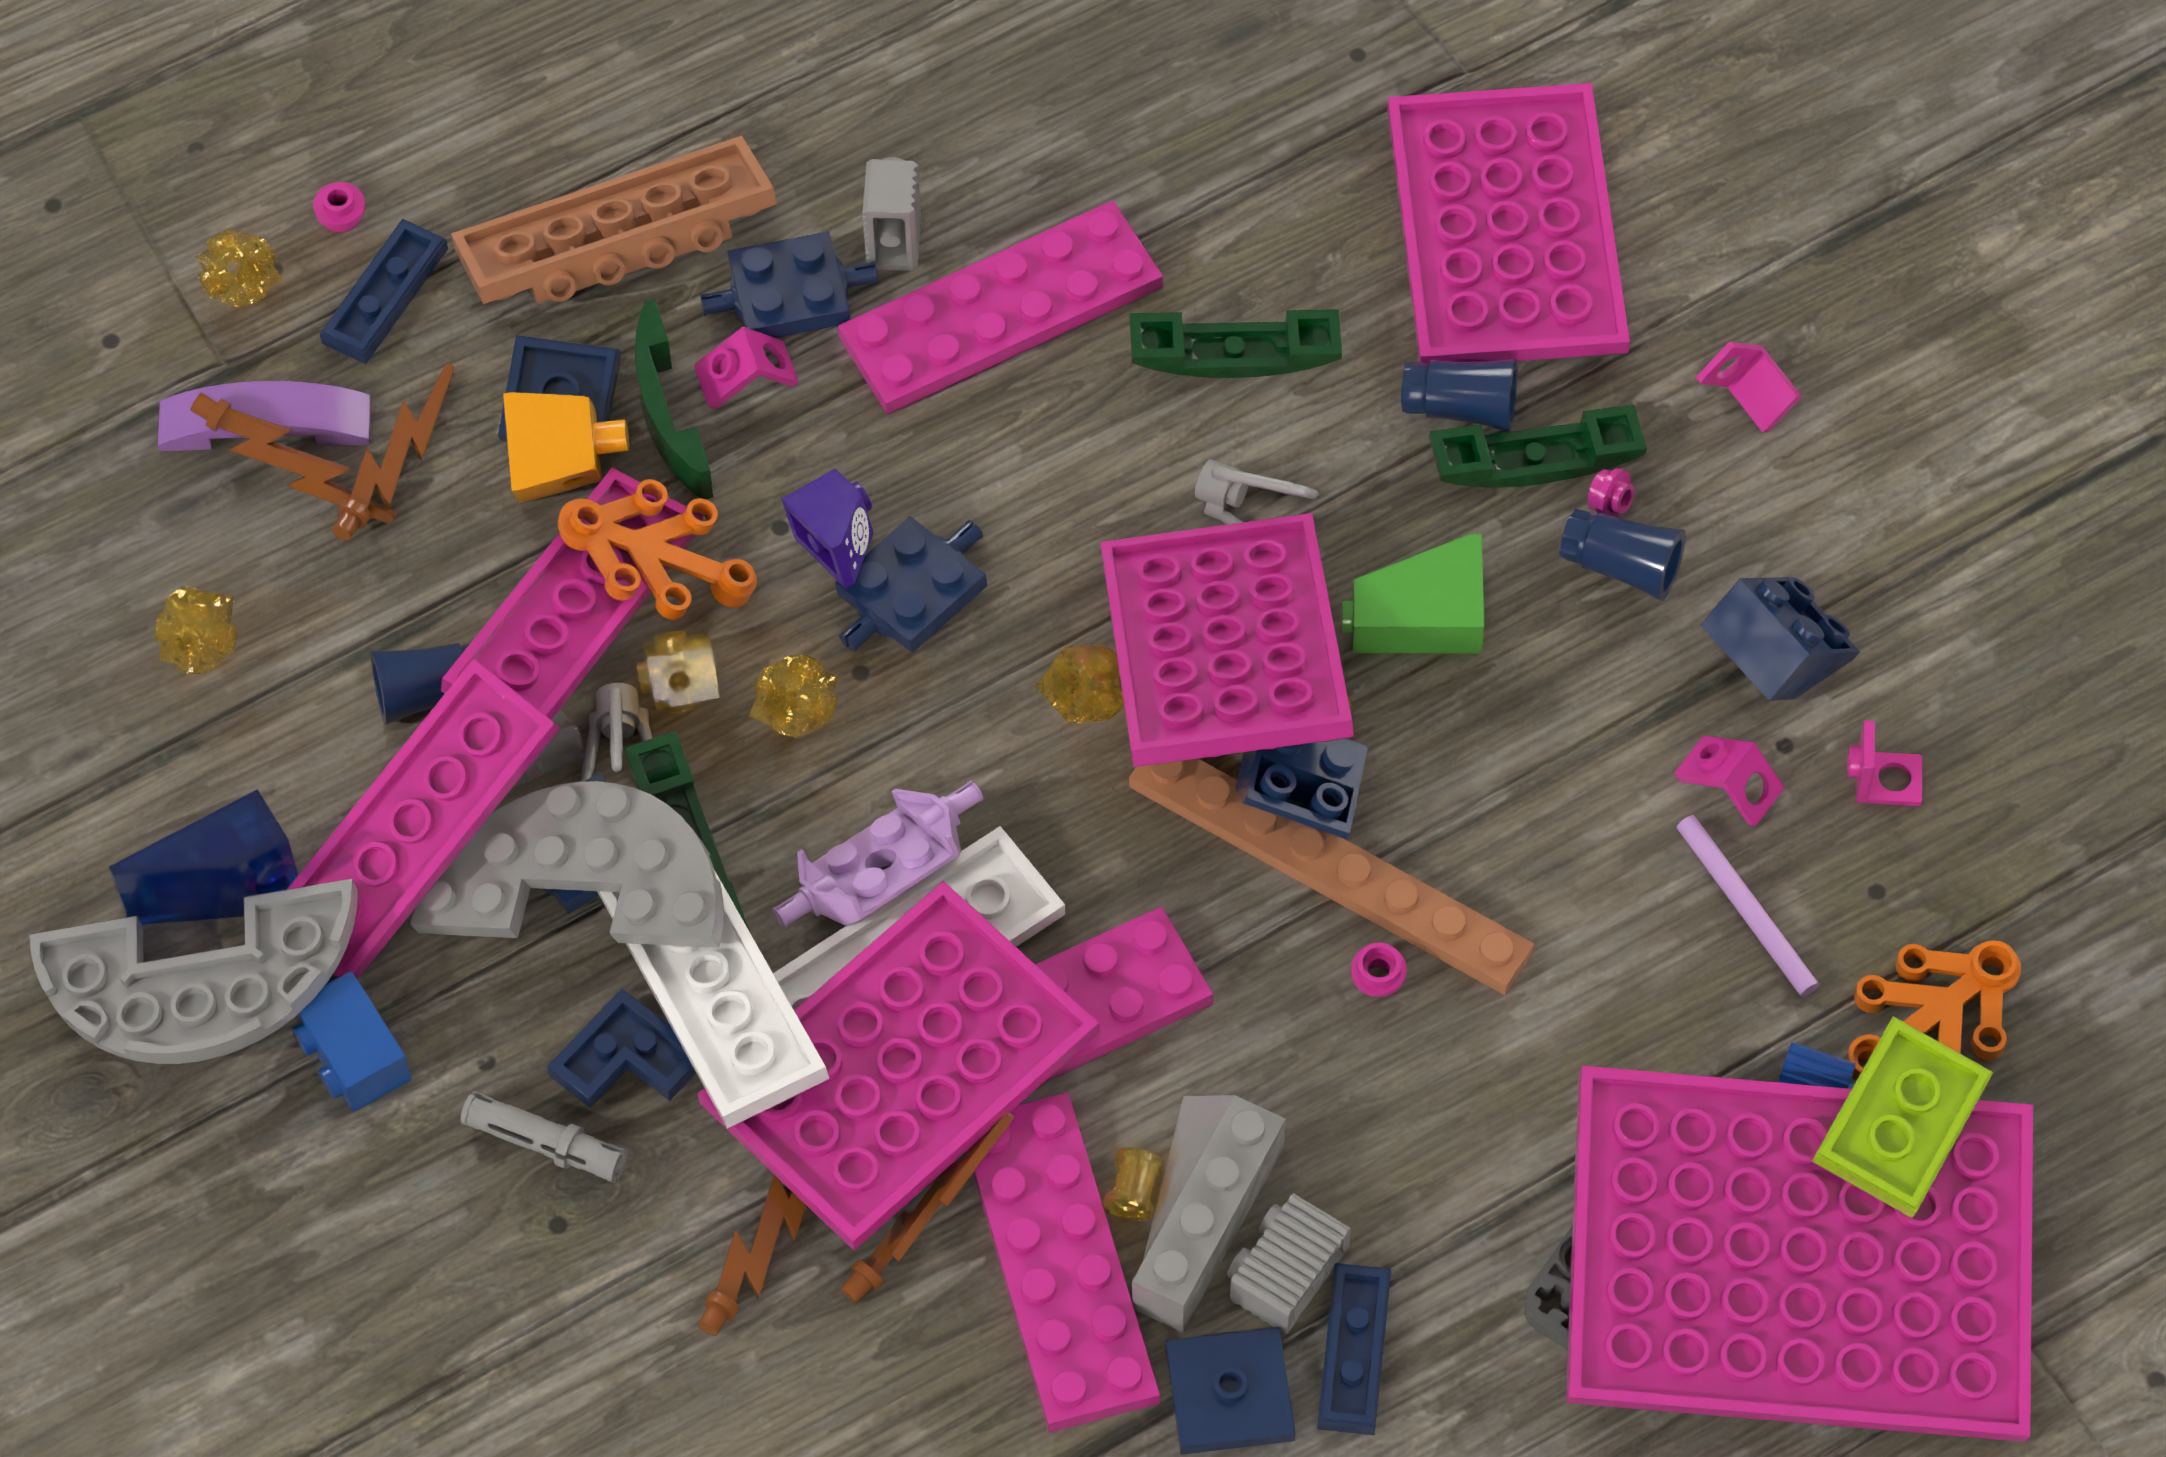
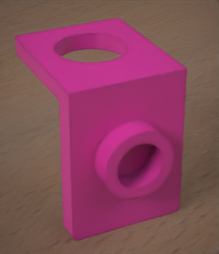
[694,327,799,409]
[1696,342,1802,432]
[1847,720,1922,806]
[1674,736,1784,826]

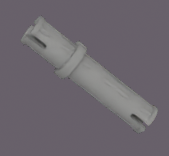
[460,1090,628,1183]

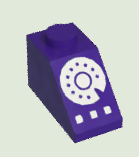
[781,469,874,589]

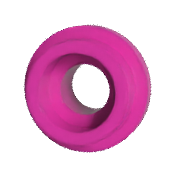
[313,182,366,232]
[1587,468,1634,517]
[1351,942,1407,997]

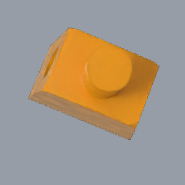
[503,392,630,503]

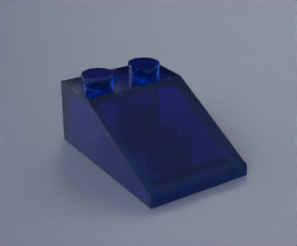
[109,789,298,925]

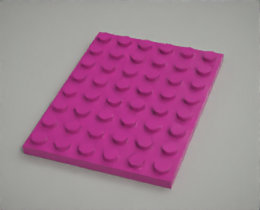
[1566,1066,2033,1442]

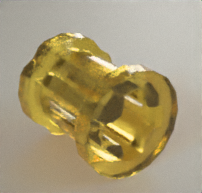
[1102,1147,1165,1221]

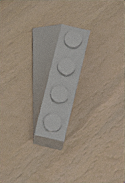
[1132,1095,1286,1333]

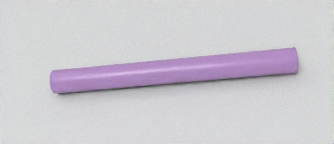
[1677,815,1819,998]

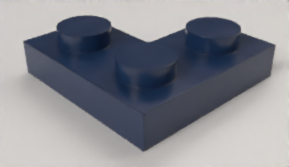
[547,989,696,1108]

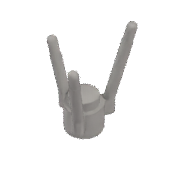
[1195,459,1319,525]
[580,683,653,782]

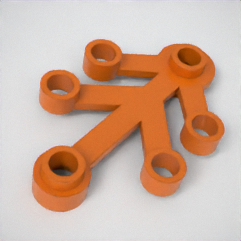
[557,479,757,620]
[1846,940,2021,1081]

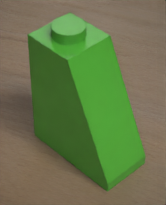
[1342,534,1484,654]

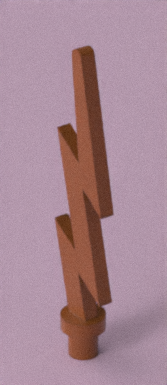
[332,364,454,541]
[190,393,396,523]
[840,1112,1014,1304]
[698,1175,807,1336]

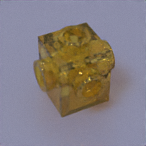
[195,229,282,307]
[154,586,237,674]
[636,631,720,713]
[1035,644,1124,724]
[749,654,839,739]

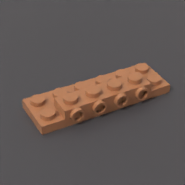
[451,136,777,304]

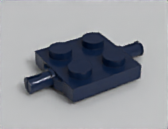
[700,231,878,338]
[835,516,988,653]

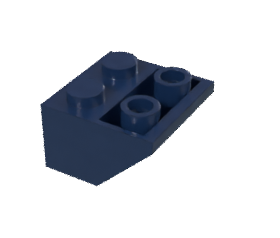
[1700,577,1860,701]
[1235,738,1368,839]

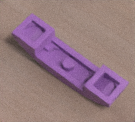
[158,381,371,451]

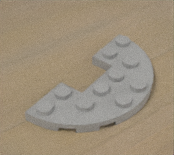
[410,781,724,948]
[29,879,358,1064]

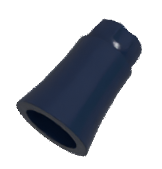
[1401,358,1518,432]
[1559,509,1686,601]
[370,643,469,725]

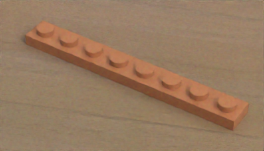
[1129,758,1534,995]

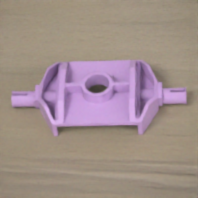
[772,780,983,929]

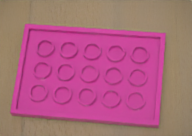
[1387,83,1630,364]
[1100,513,1354,767]
[698,881,1099,1251]

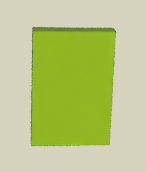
[1812,1016,1993,1218]

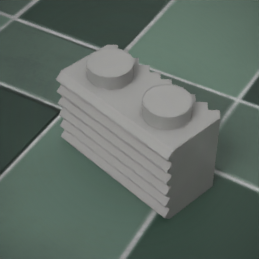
[862,157,921,271]
[1227,1193,1351,1334]

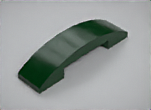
[635,299,713,499]
[1129,309,1342,378]
[1429,404,1647,488]
[624,731,750,932]

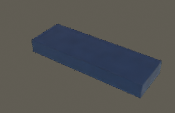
[320,218,448,364]
[1317,1263,1391,1435]

